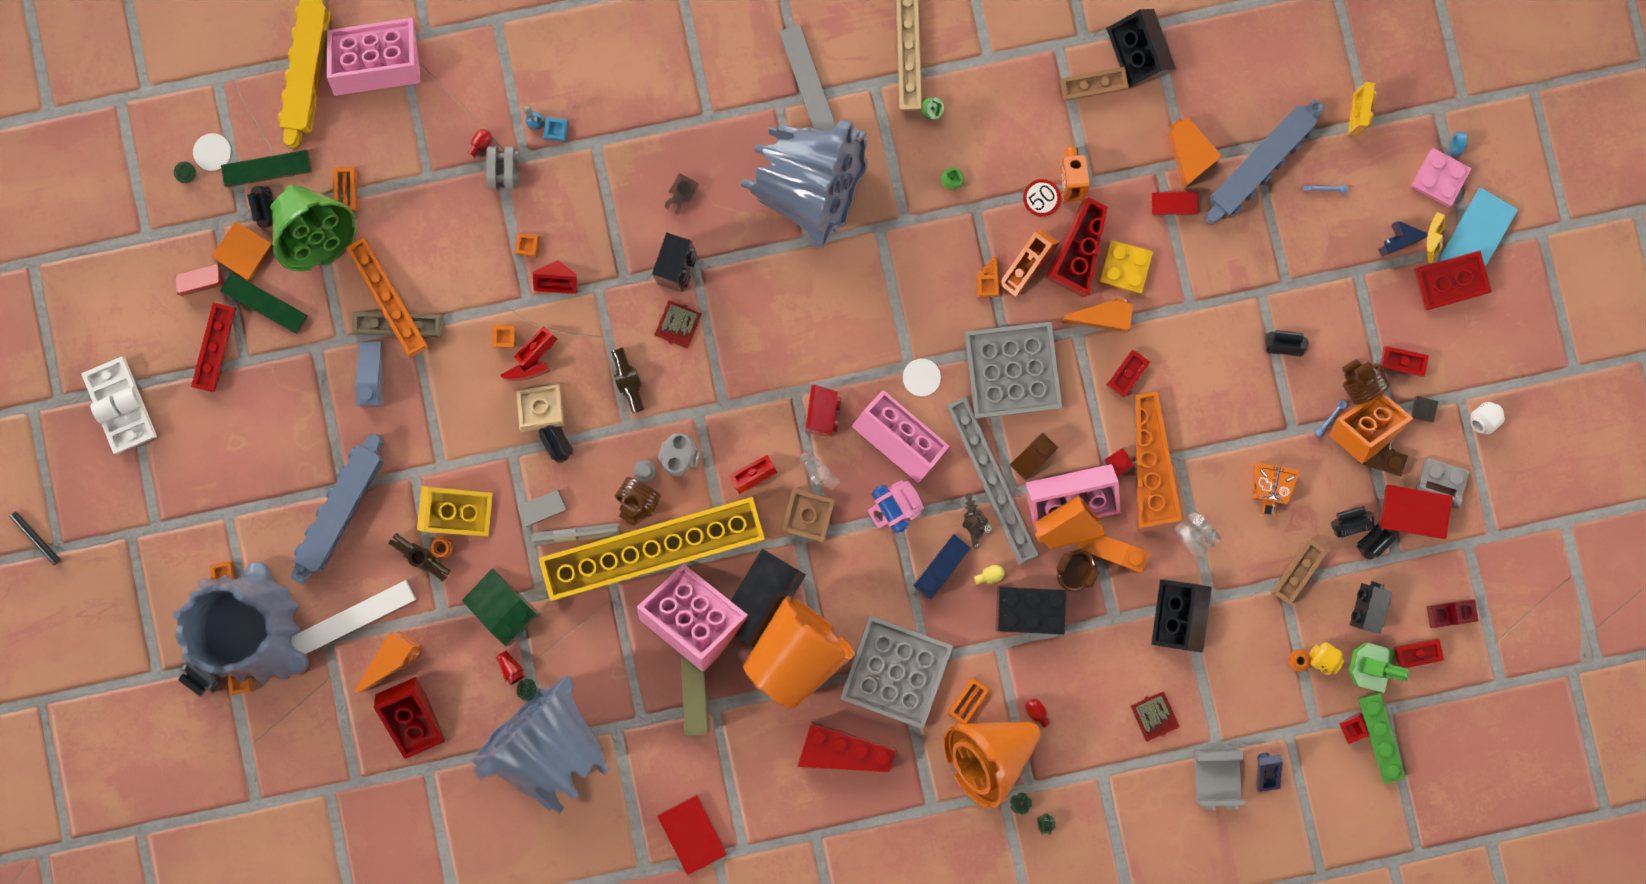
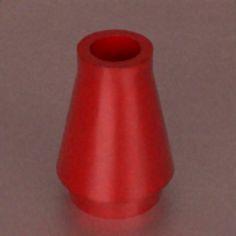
[496,651,525,685]

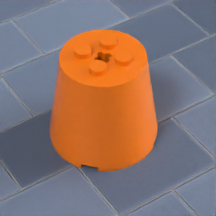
[743,596,855,709]

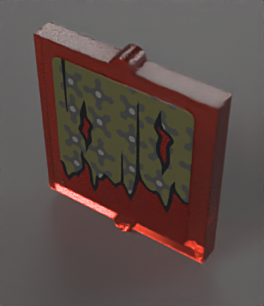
[654,300,702,349]
[1130,691,1180,742]

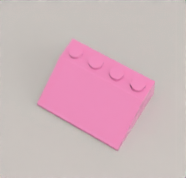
[327,18,420,96]
[637,564,748,672]

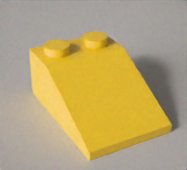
[417,486,493,536]

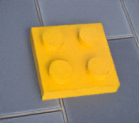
[1348,82,1376,136]
[1099,240,1153,295]

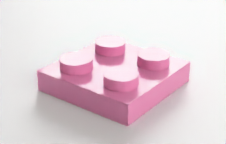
[1411,148,1472,208]

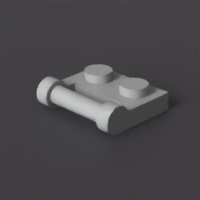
[1416,458,1469,509]

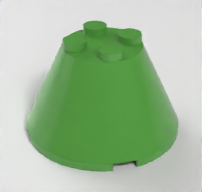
[270,185,357,271]

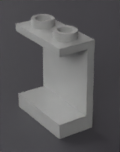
[1194,749,1245,810]

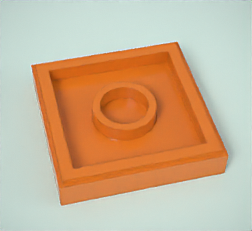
[211,220,273,281]

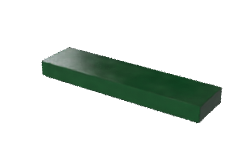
[221,150,312,188]
[220,273,308,334]

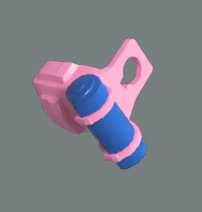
[868,480,924,533]

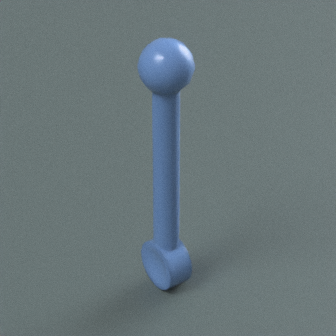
[1302,185,1348,194]
[1315,400,1347,438]

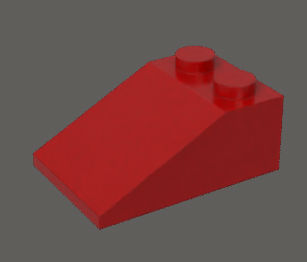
[805,384,841,437]
[373,677,445,759]

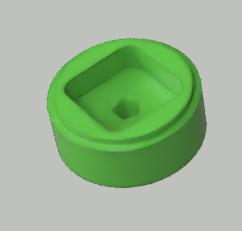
[921,97,944,119]
[941,167,964,190]

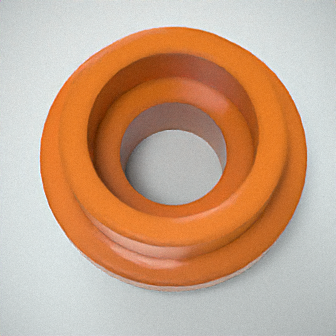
[430,537,453,559]
[1288,650,1311,672]

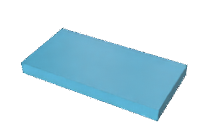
[1436,188,1518,267]

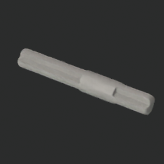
[533,523,620,546]

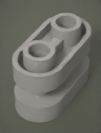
[486,147,520,190]

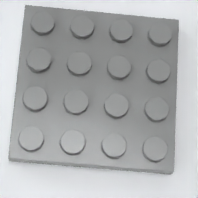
[964,322,1062,419]
[840,615,953,729]

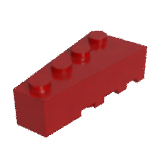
[1045,197,1108,297]

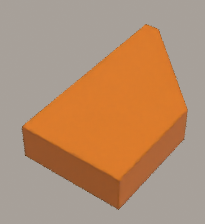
[976,256,999,298]

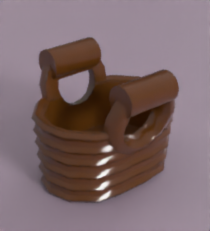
[1342,359,1390,405]
[614,477,661,525]
[1056,549,1100,592]

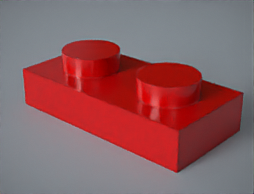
[514,326,558,370]
[1380,346,1429,377]
[1106,349,1150,398]
[729,455,777,494]
[1394,638,1444,668]

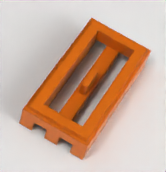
[333,167,357,211]
[947,677,990,724]

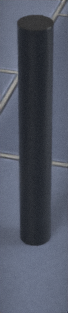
[9,511,61,565]

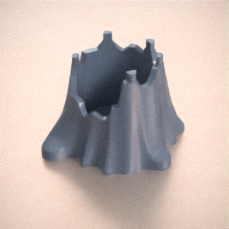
[741,119,868,249]
[173,562,309,684]
[472,675,610,814]

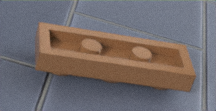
[1060,67,1128,101]
[1271,539,1328,606]

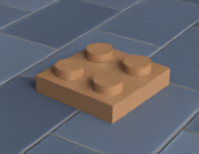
[781,488,835,542]

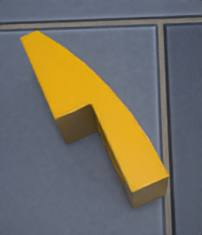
[1427,212,1445,264]

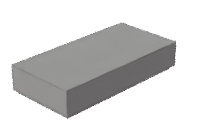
[517,490,567,527]

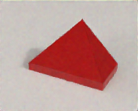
[533,260,578,294]

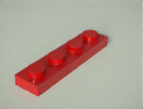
[191,302,237,393]

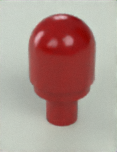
[468,129,492,158]
[1025,698,1051,728]

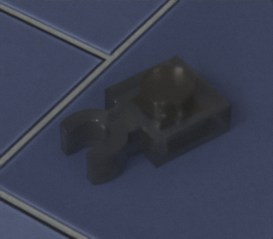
[665,173,699,215]

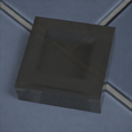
[1411,396,1439,423]

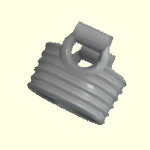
[658,433,701,476]

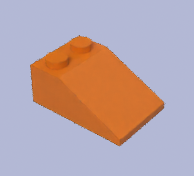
[1329,392,1413,464]
[354,631,422,693]

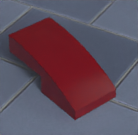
[1427,599,1479,628]

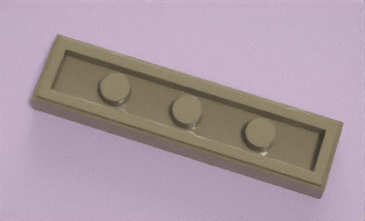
[352,312,442,337]

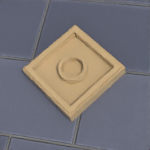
[516,384,564,432]

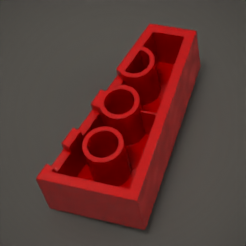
[797,722,896,772]

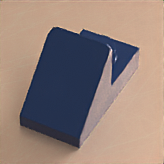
[1378,221,1428,257]

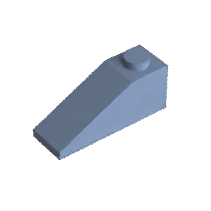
[355,341,384,408]

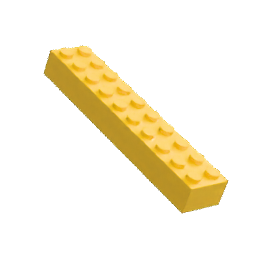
[538,497,765,601]

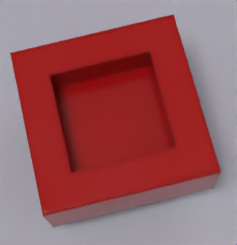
[1104,448,1135,477]

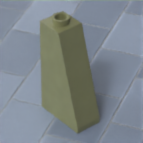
[681,655,710,736]

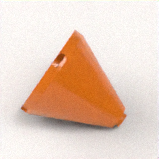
[943,721,1040,808]

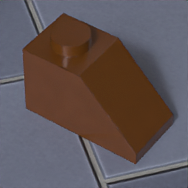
[1010,432,1059,480]

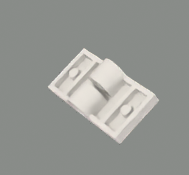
[81,357,157,454]

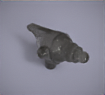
[962,493,991,549]

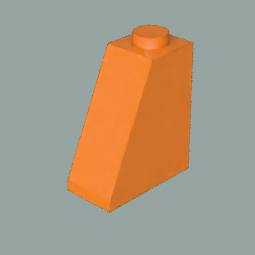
[1168,117,1222,188]
[1034,495,1106,549]

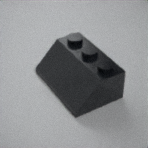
[1106,9,1176,88]
[1151,579,1212,653]

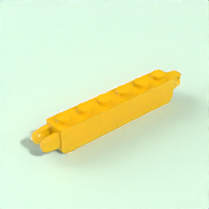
[278,0,331,149]

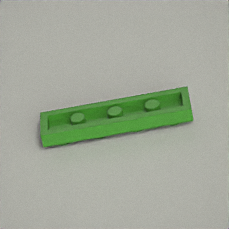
[1358,692,1406,784]

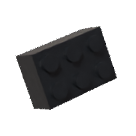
[652,232,698,292]
[995,587,1066,635]

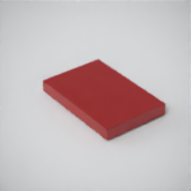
[1414,250,1492,311]
[1380,485,1453,539]
[657,795,727,876]

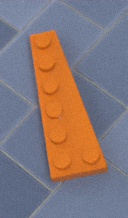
[1135,391,1182,528]

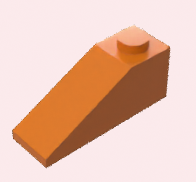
[999,229,1060,297]
[1061,298,1133,333]
[1076,535,1150,573]

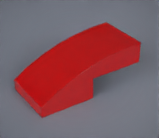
[1152,192,1199,216]
[500,362,550,381]
[1339,712,1369,744]

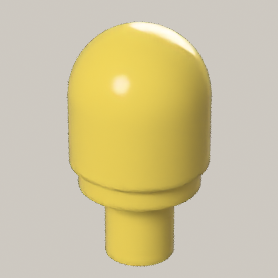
[974,565,1005,585]

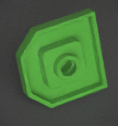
[1348,642,1410,693]

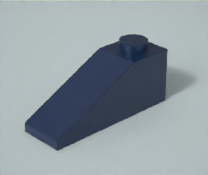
[913,534,971,599]

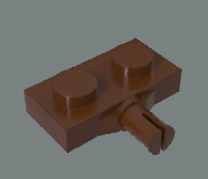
[1358,438,1408,477]

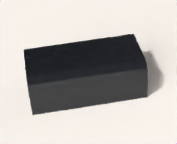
[731,548,806,647]

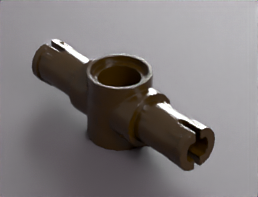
[611,347,645,414]
[388,533,451,582]

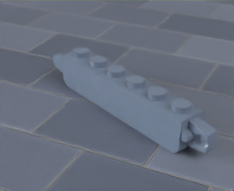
[1204,99,1324,225]
[290,434,384,584]

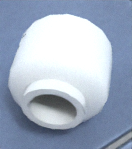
[1470,402,1505,434]

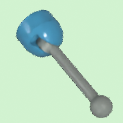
[523,106,544,130]

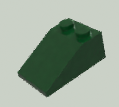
[462,568,540,647]

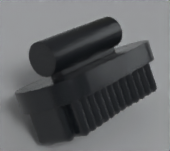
[247,186,274,228]
[1265,330,1309,357]
[539,425,574,463]
[1331,506,1375,538]
[1356,521,1397,560]
[178,662,220,697]

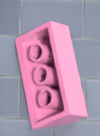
[852,390,950,483]
[1026,464,1121,532]

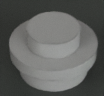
[633,460,656,482]

